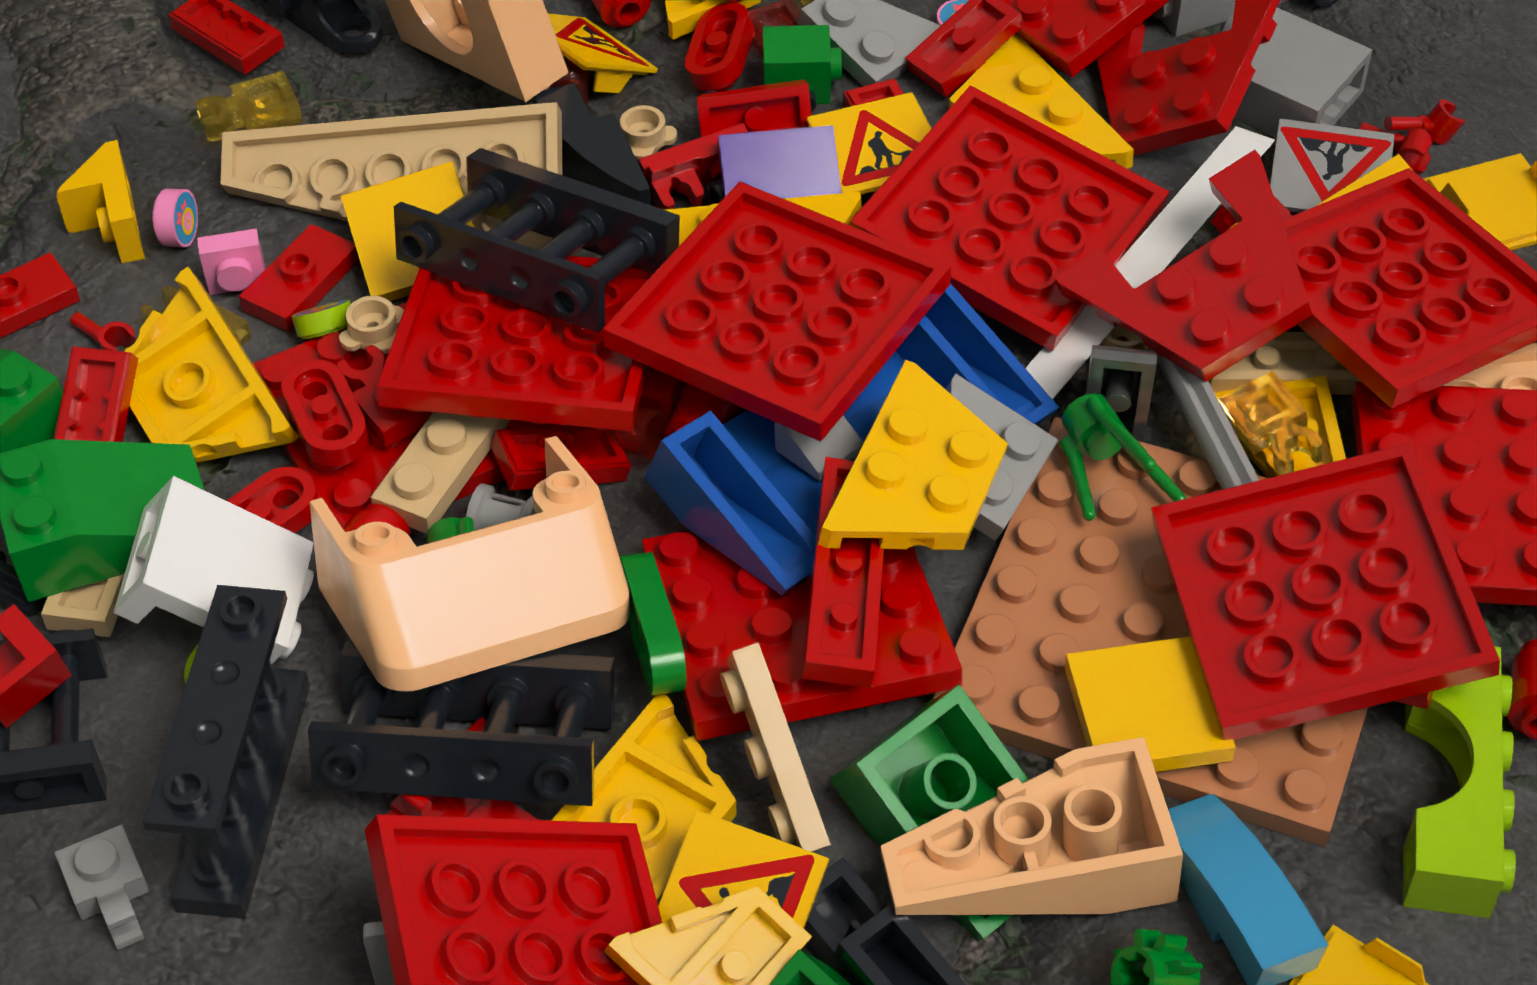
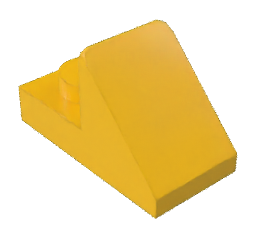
[56,140,145,264]

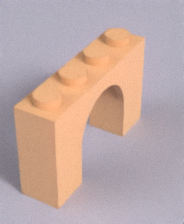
[385,0,569,102]

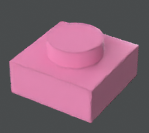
[197,228,266,295]

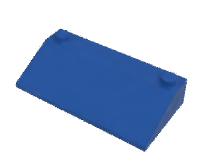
[644,283,1059,596]

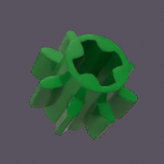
[1109,929,1203,985]

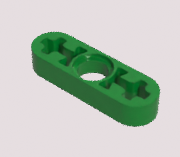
[619,552,687,696]

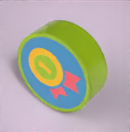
[291,299,351,339]

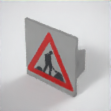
[1270,118,1394,213]

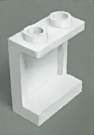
[113,476,314,664]

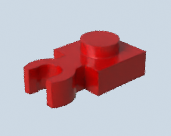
[337,345,433,448]

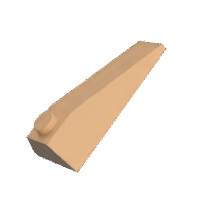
[881,737,1183,915]

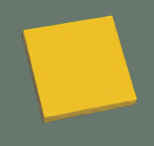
[341,161,474,301]
[1064,636,1236,772]

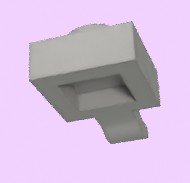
[55,824,150,950]

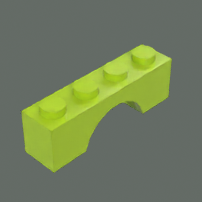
[1403,646,1516,919]

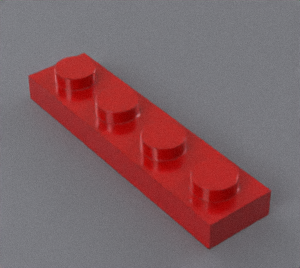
[802,457,884,689]

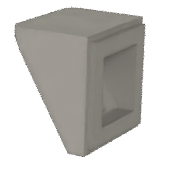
[774,416,864,481]

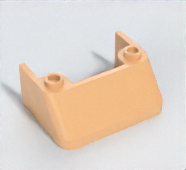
[309,436,630,691]

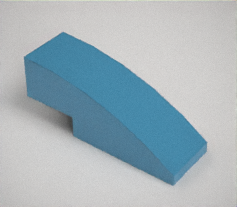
[1168,794,1328,985]

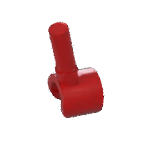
[1384,99,1466,145]
[1359,122,1432,174]
[70,312,136,351]

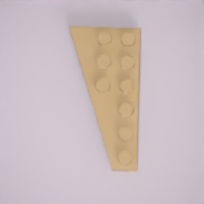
[221,102,562,249]

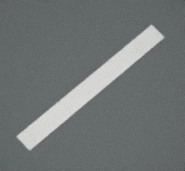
[1025,126,1275,399]

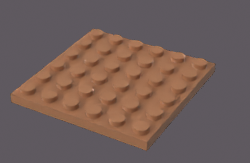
[933,417,1368,847]

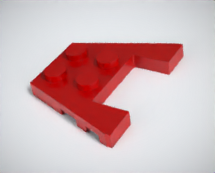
[1097,0,1289,156]
[1054,149,1312,382]

